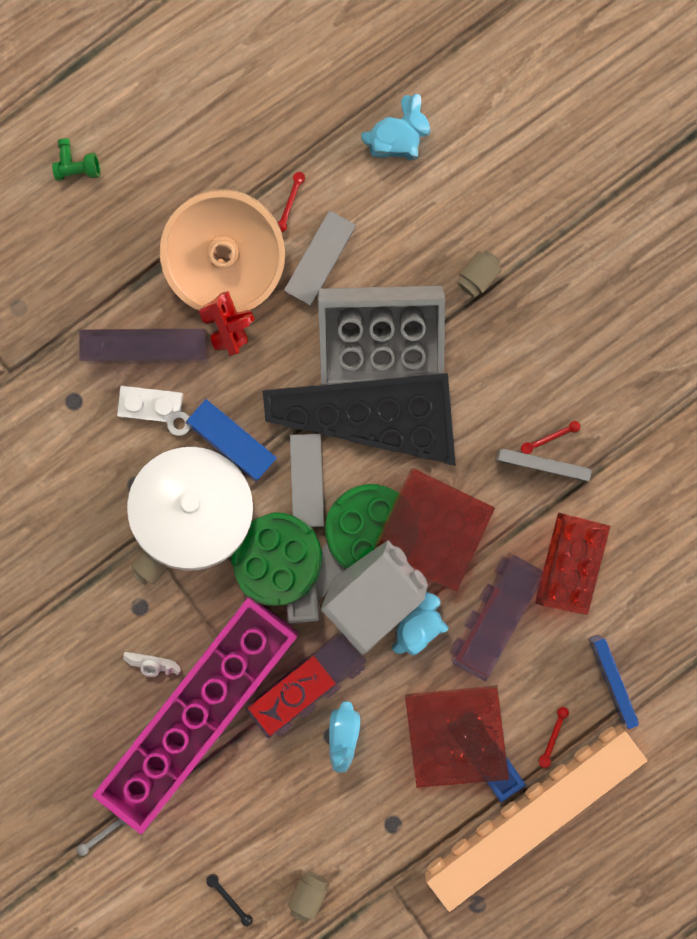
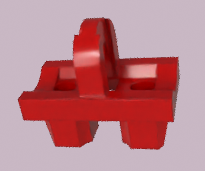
[199,291,255,356]

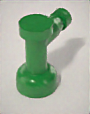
[52,138,101,181]

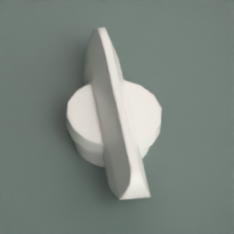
[123,652,181,677]

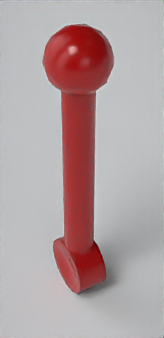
[277,172,305,233]
[521,421,581,454]
[538,707,569,768]

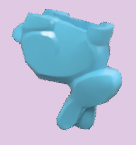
[361,94,431,160]
[392,592,449,656]
[329,701,360,773]

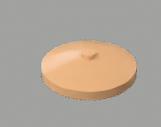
[160,189,285,312]

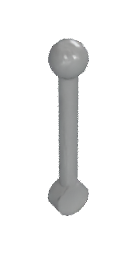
[77,818,127,856]

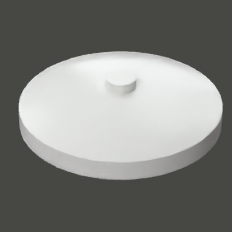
[127,447,253,571]

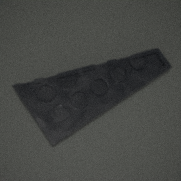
[262,373,456,466]

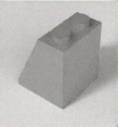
[321,540,428,655]

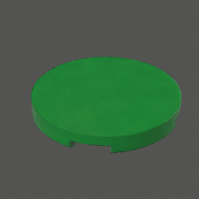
[325,484,417,569]
[231,512,322,606]

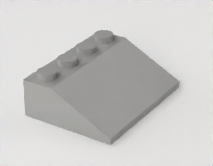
[318,286,445,384]

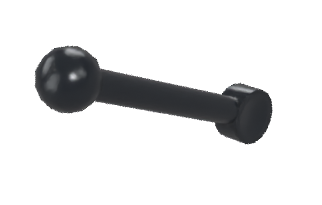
[206,874,253,927]

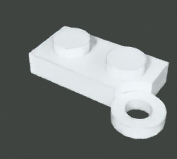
[117,386,191,436]

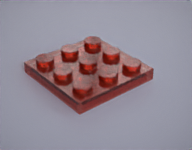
[373,468,495,592]
[405,685,509,788]

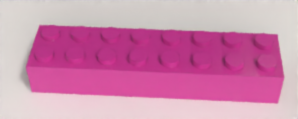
[92,596,299,835]

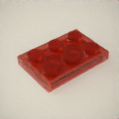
[535,512,610,615]

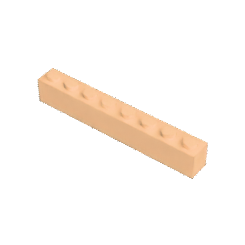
[425,725,648,912]

